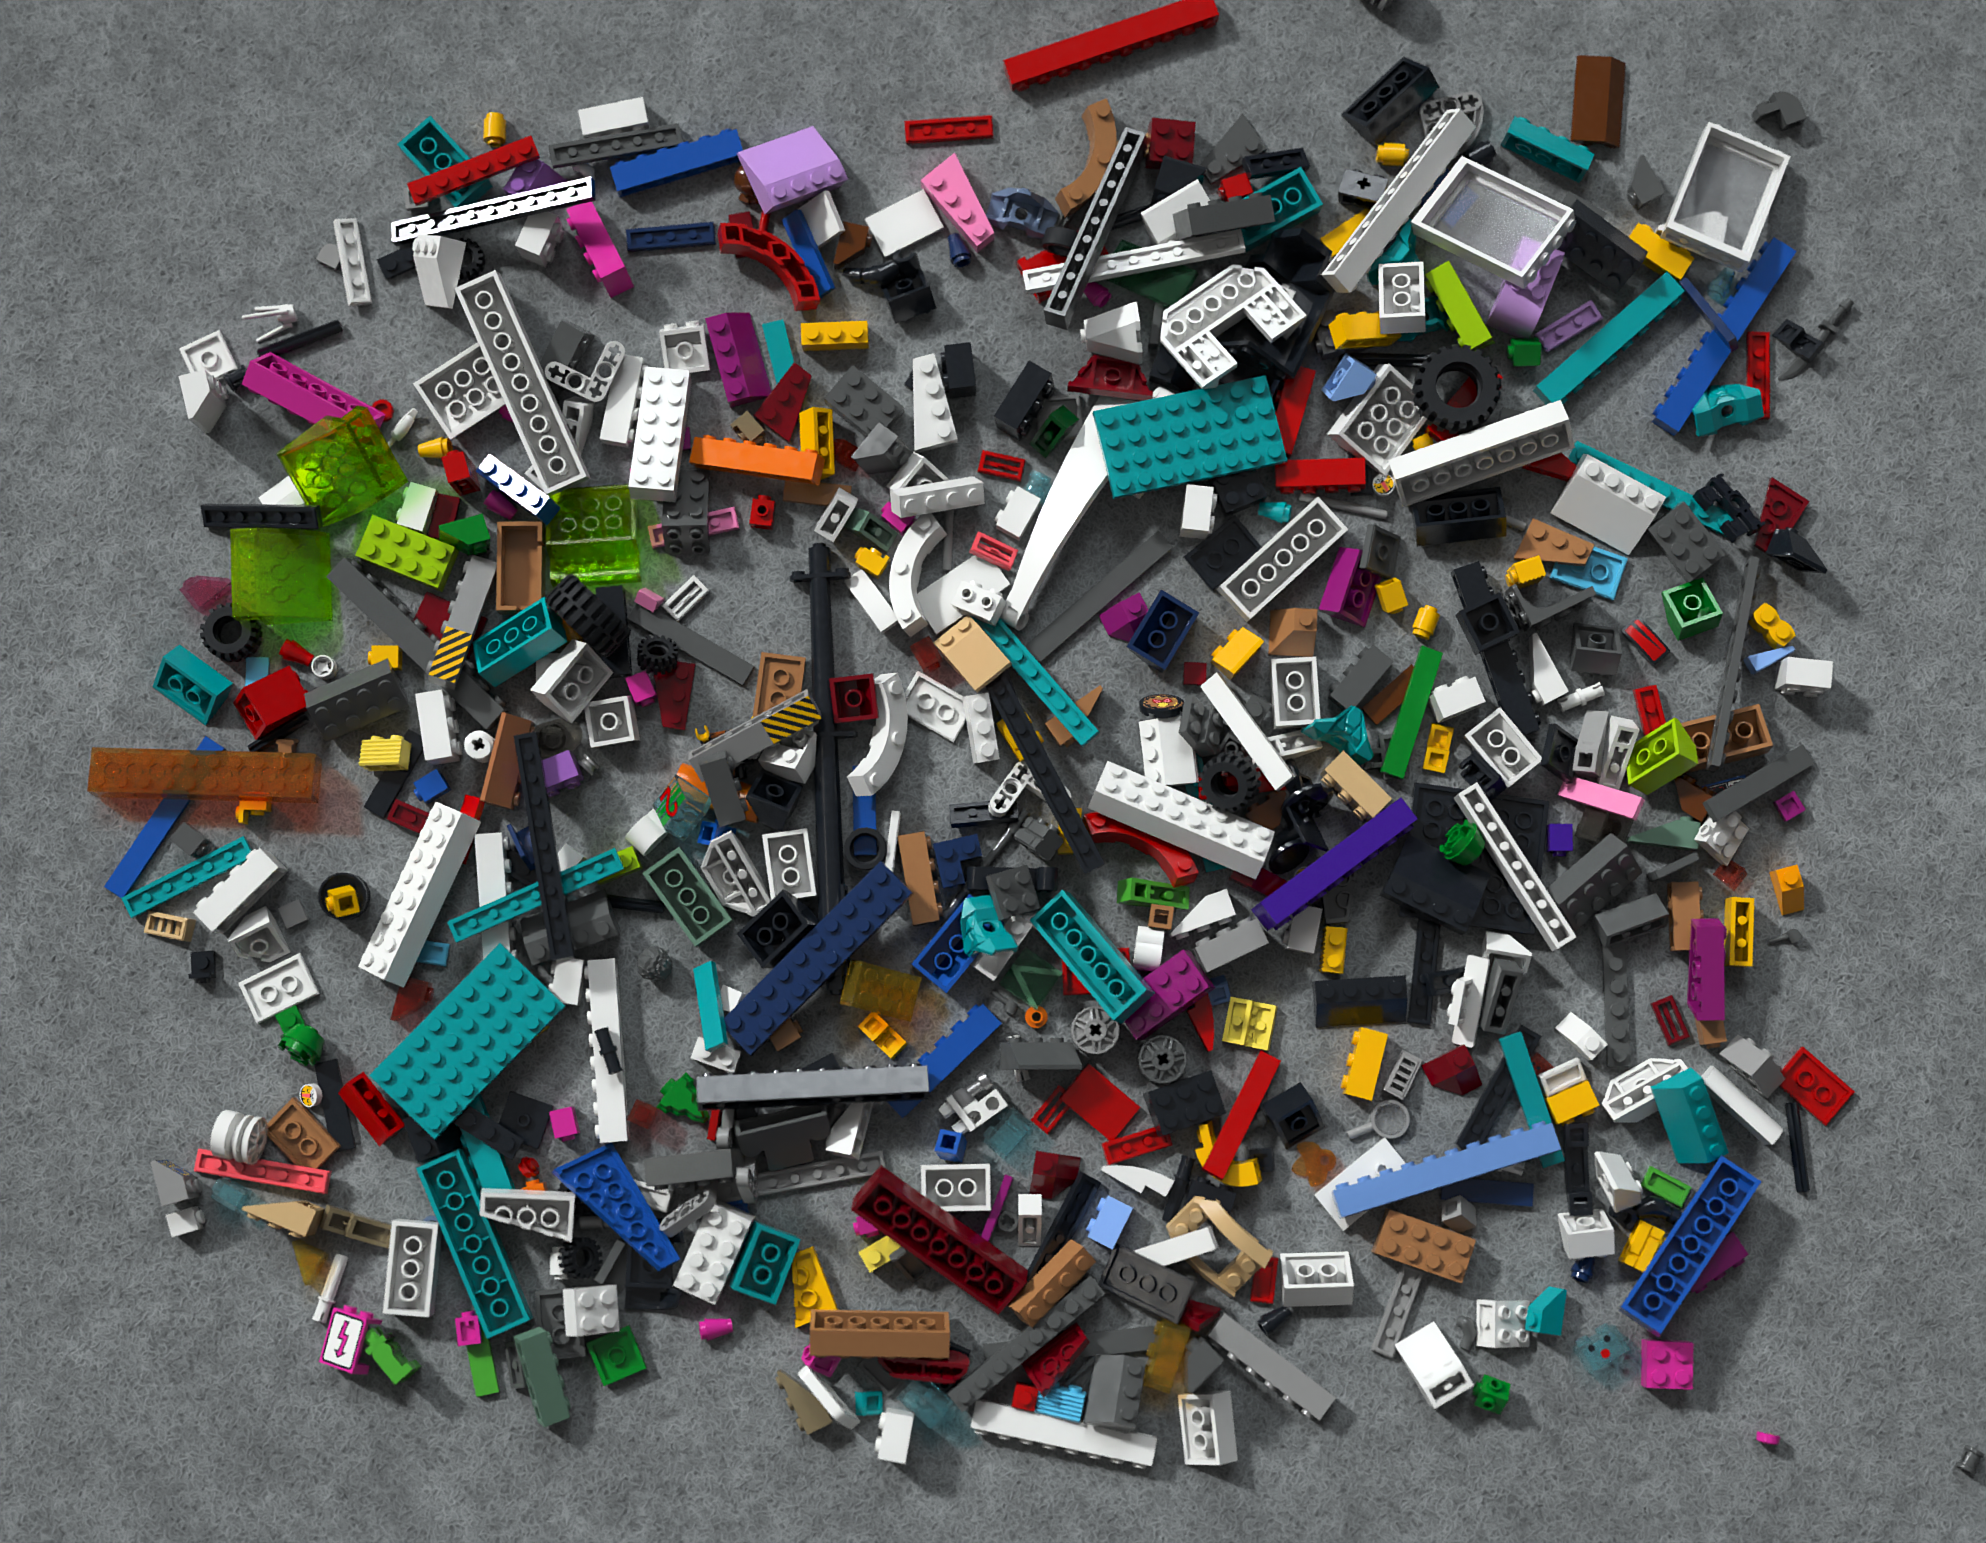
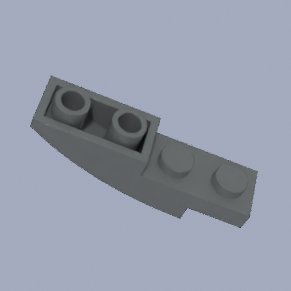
[1211,693,1272,774]

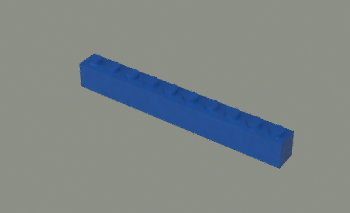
[1652,237,1796,436]

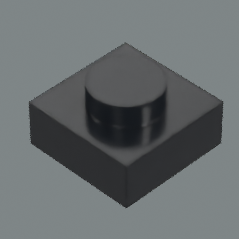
[1249,1147,1275,1172]

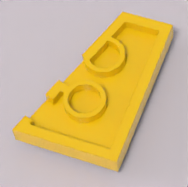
[792,1246,839,1328]

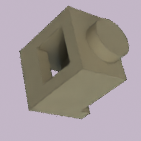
[730,411,766,445]

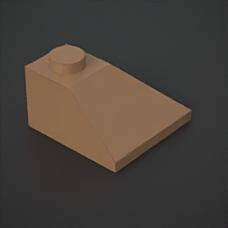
[1268,608,1318,657]

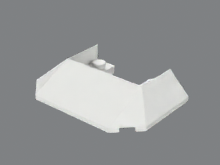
[1160,264,1306,389]

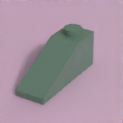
[1626,817,1701,851]

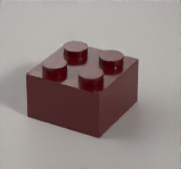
[1145,117,1196,170]

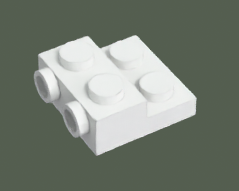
[659,321,710,373]
[1694,811,1749,866]

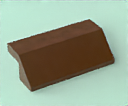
[1571,55,1626,149]

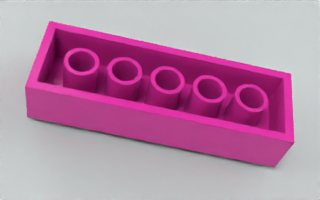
[242,352,386,447]

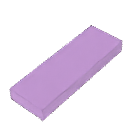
[1535,300,1603,353]

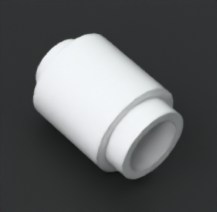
[550,1247,568,1279]

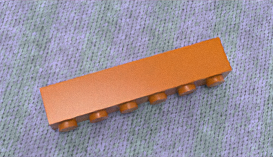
[689,435,825,485]

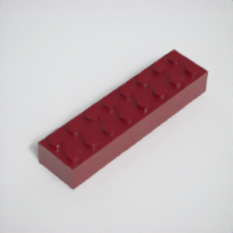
[851,1165,1028,1315]

